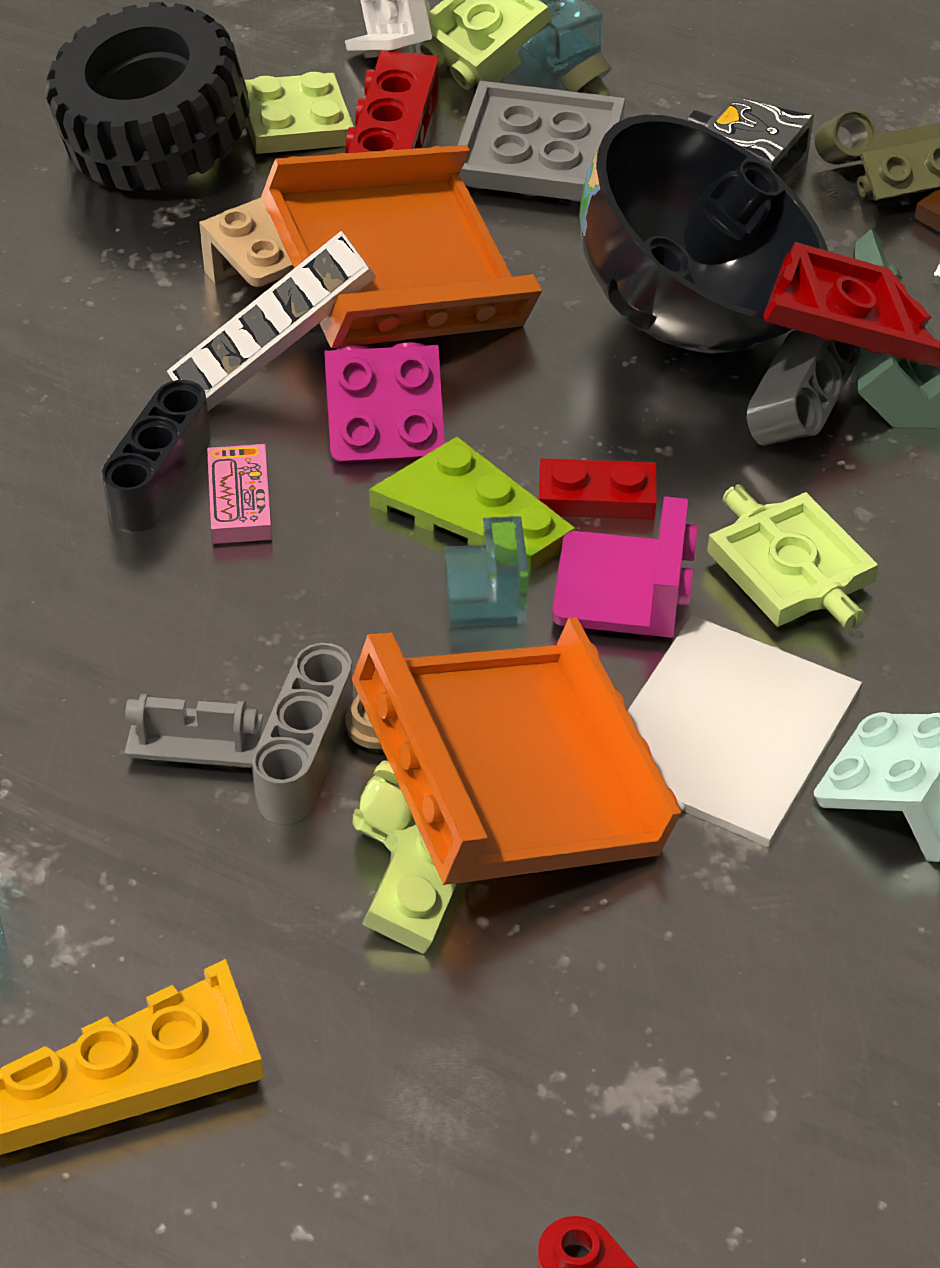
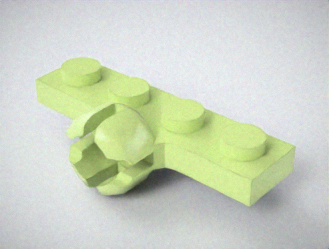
[352,761,457,954]

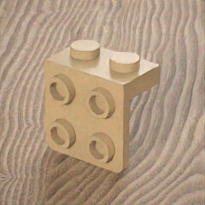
[199,197,294,287]

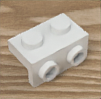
[345,0,432,58]

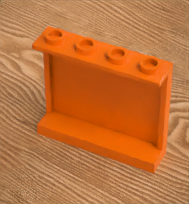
[261,145,542,348]
[352,617,682,885]

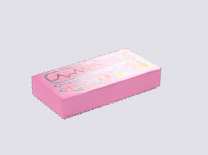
[207,444,272,544]

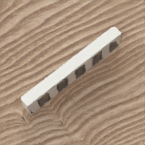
[167,231,377,411]

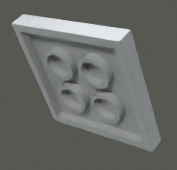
[457,80,625,202]

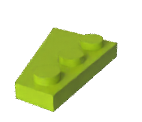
[369,437,575,573]

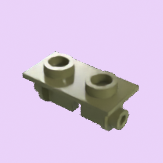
[857,137,940,201]

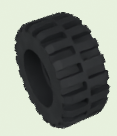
[45,2,250,191]

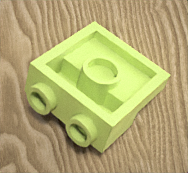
[420,0,552,90]

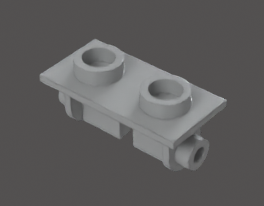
[124,693,263,768]

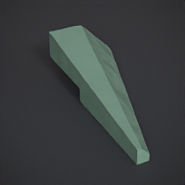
[855,229,940,428]

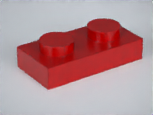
[539,458,657,520]

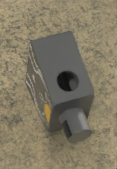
[687,97,814,183]

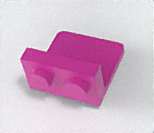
[325,342,445,464]
[552,497,698,638]

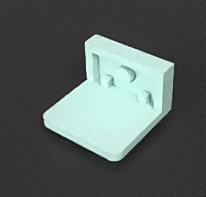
[814,712,940,862]

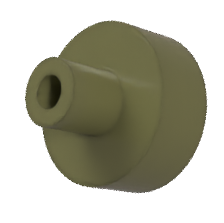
[561,52,612,96]

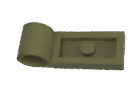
[815,110,940,165]

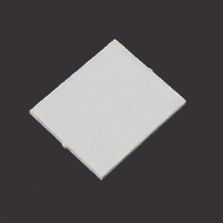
[627,615,862,848]

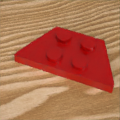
[763,242,940,368]

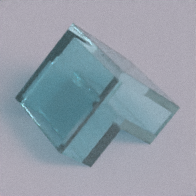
[445,516,528,628]

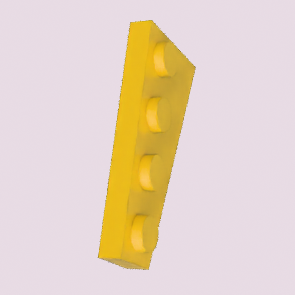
[0,959,265,1155]

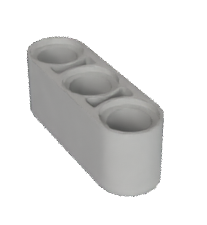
[252,643,353,824]

